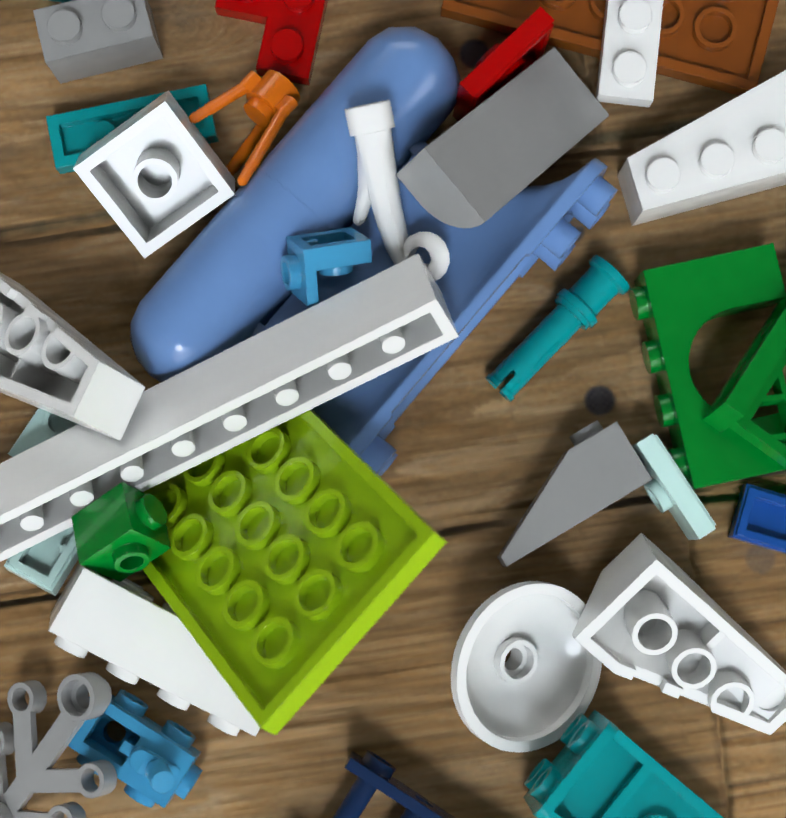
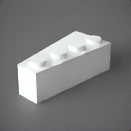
[617,70,786,226]
[0,272,145,440]
[48,564,260,737]

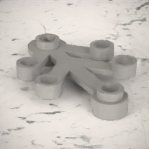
[0,672,117,818]

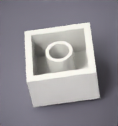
[73,90,235,259]

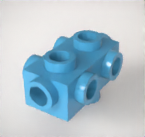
[68,689,203,808]

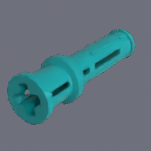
[485,255,630,402]

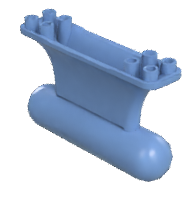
[130,26,618,476]

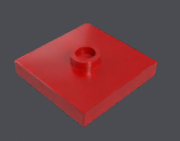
[452,6,554,121]

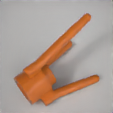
[189,70,300,186]

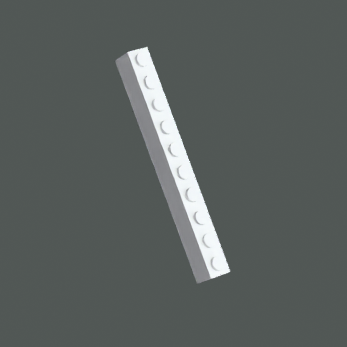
[0,253,459,562]

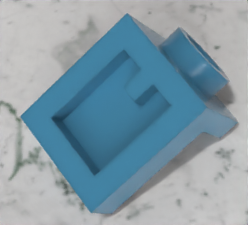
[280,227,372,306]

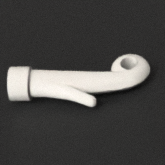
[344,100,450,281]

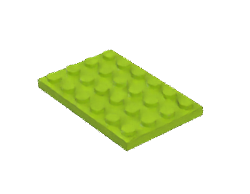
[143,409,447,736]

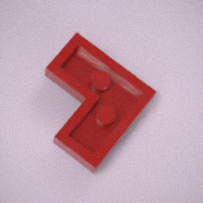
[215,0,328,86]

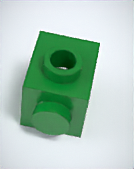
[71,482,171,582]

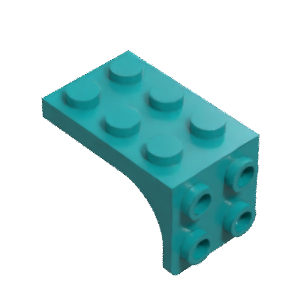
[524,709,723,818]

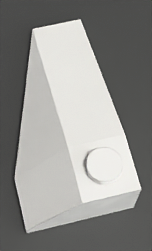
[572,533,786,735]

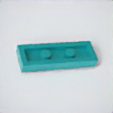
[46,84,219,174]

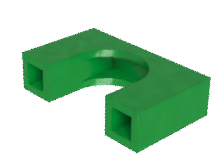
[629,243,786,490]

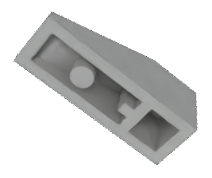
[497,420,653,567]

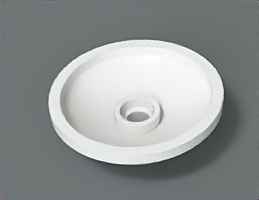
[451,581,602,753]

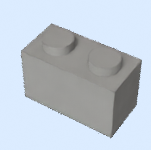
[33,0,164,84]

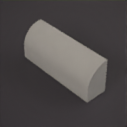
[396,47,609,228]

